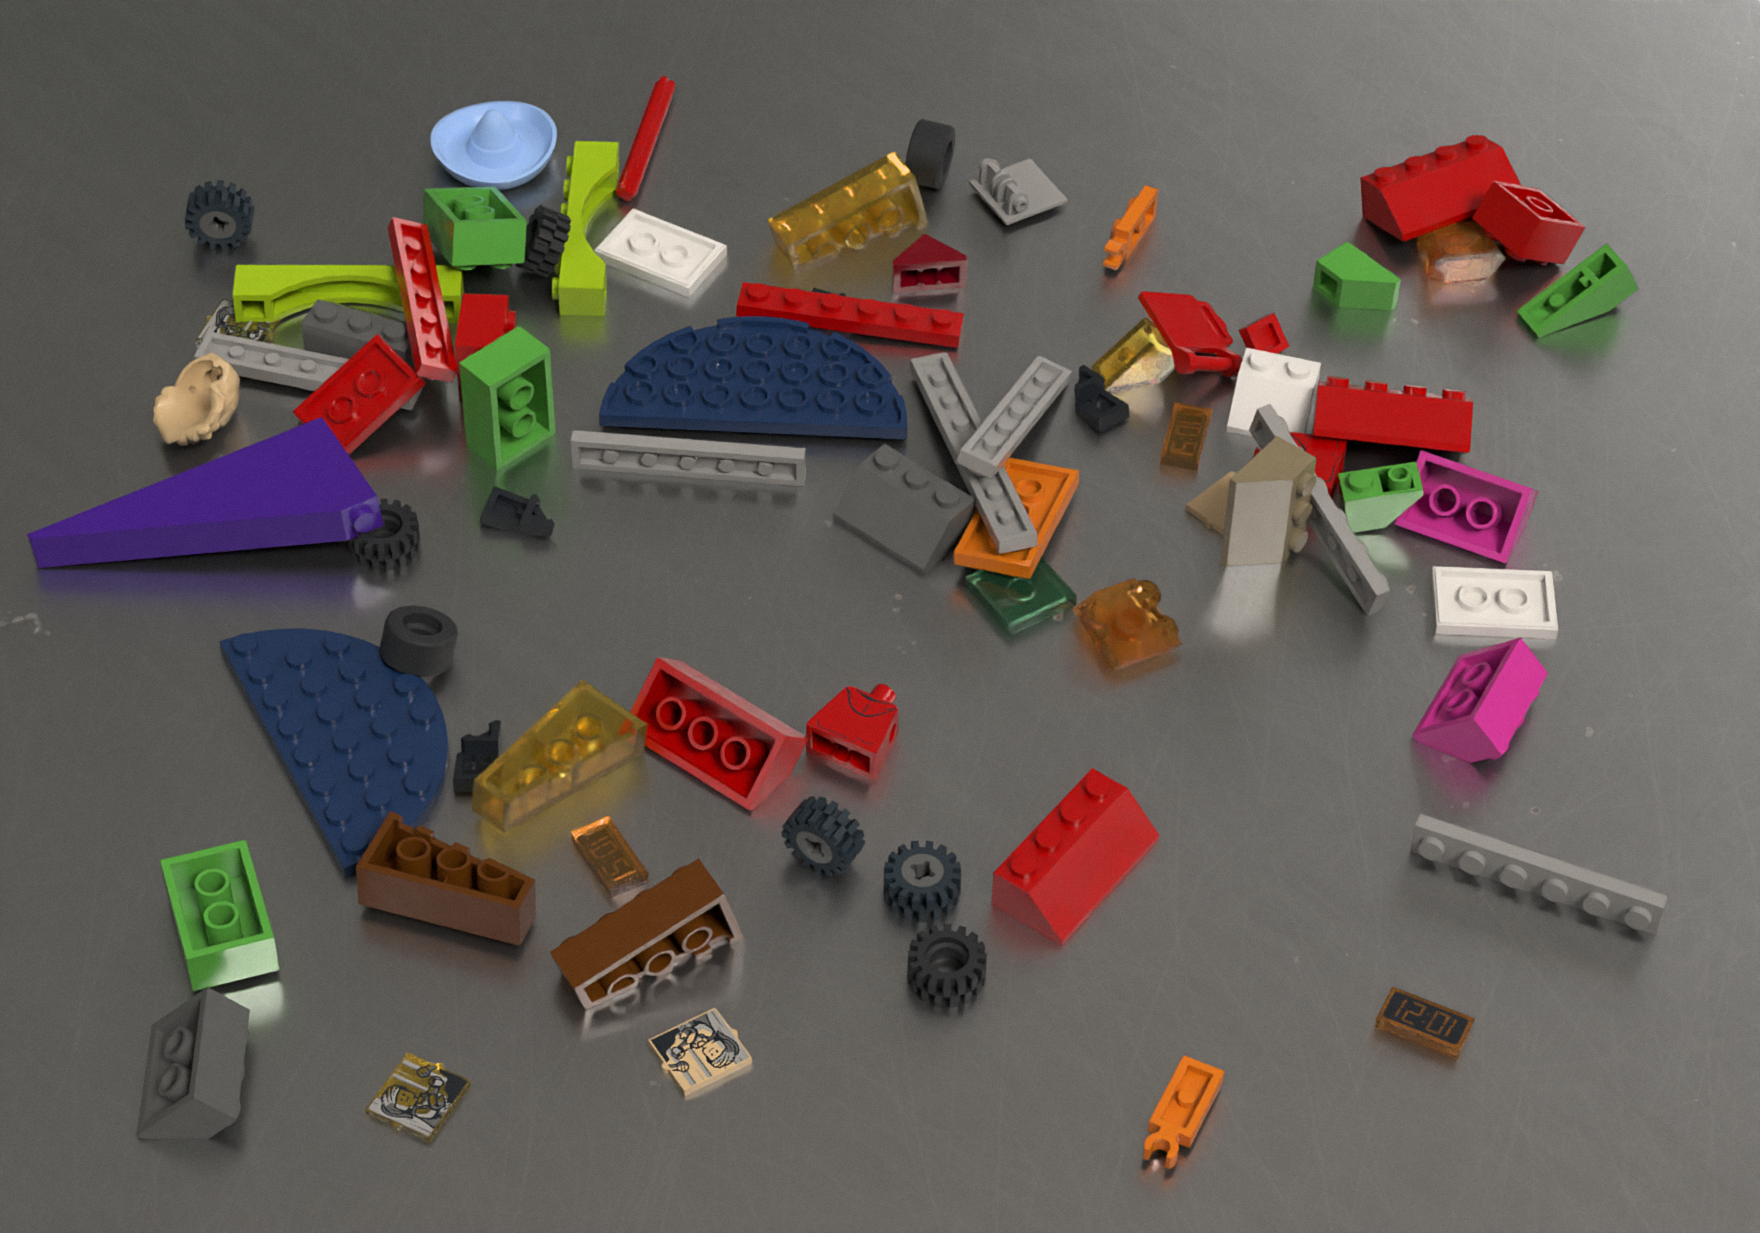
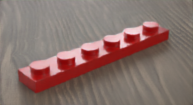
[387,217,458,383]
[736,282,964,348]

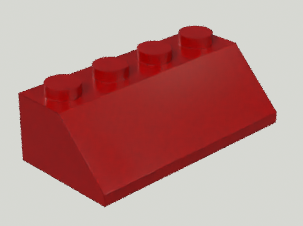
[1360,135,1522,241]
[1312,376,1474,453]
[621,657,809,811]
[991,768,1159,947]

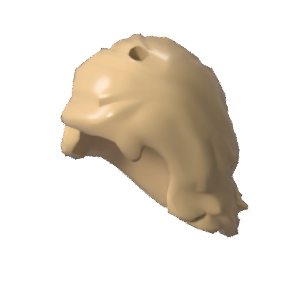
[153,352,240,446]

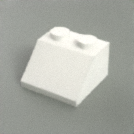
[1226,348,1321,437]

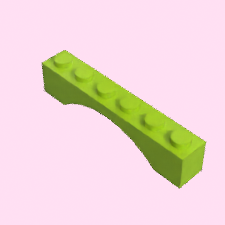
[552,141,620,316]
[233,265,464,323]

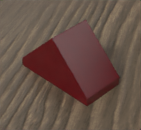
[892,233,967,293]

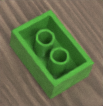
[423,187,527,270]
[459,326,556,471]
[160,839,279,991]

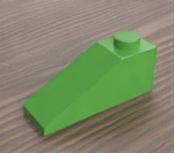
[1517,243,1639,338]

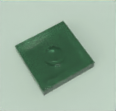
[965,557,1077,636]

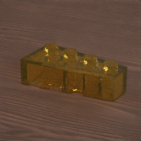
[767,151,929,270]
[472,679,647,833]

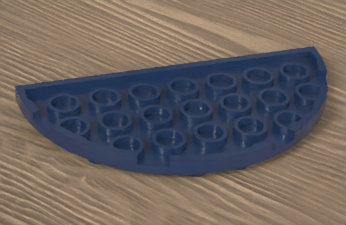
[599,316,908,439]
[219,628,449,879]

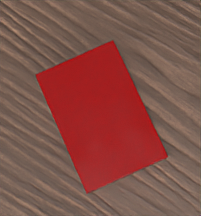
[292,334,426,455]

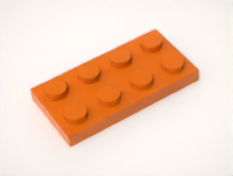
[954,458,1079,579]

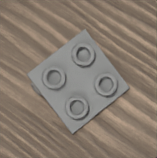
[969,158,1068,226]

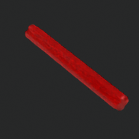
[616,76,676,202]

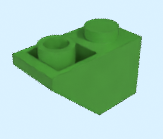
[1313,241,1401,310]
[1338,462,1423,533]

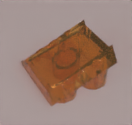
[1416,220,1506,284]
[1073,578,1183,670]

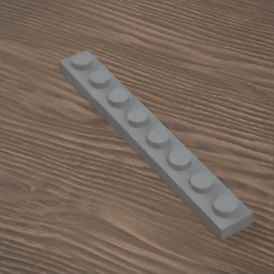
[910,352,1038,554]

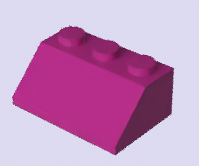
[1395,450,1539,564]
[1412,637,1548,763]

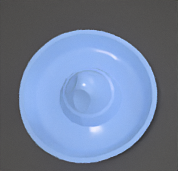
[431,101,557,191]

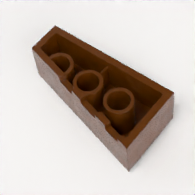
[356,811,536,946]
[550,858,744,1010]

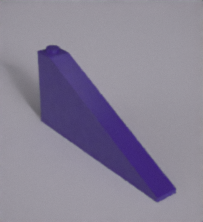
[27,417,384,568]

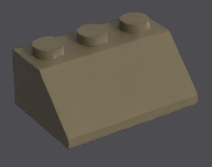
[1220,436,1316,566]

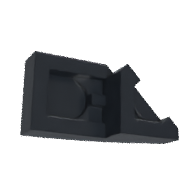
[1074,365,1130,432]
[479,486,555,536]
[453,720,501,793]

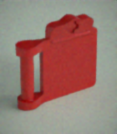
[1138,291,1243,377]

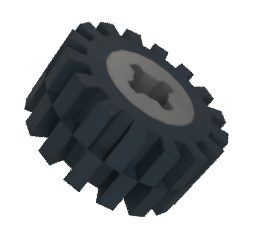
[185,180,254,250]
[781,796,865,877]
[884,841,961,922]

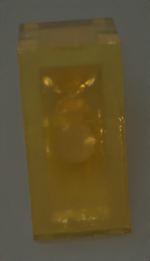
[1091,317,1175,394]

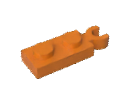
[1103,185,1159,270]
[1143,1055,1225,1169]

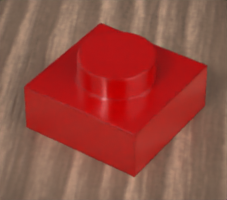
[1238,313,1290,354]

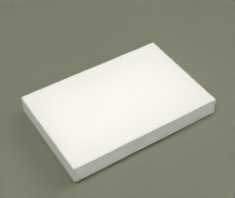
[594,209,727,298]
[1431,566,1558,639]

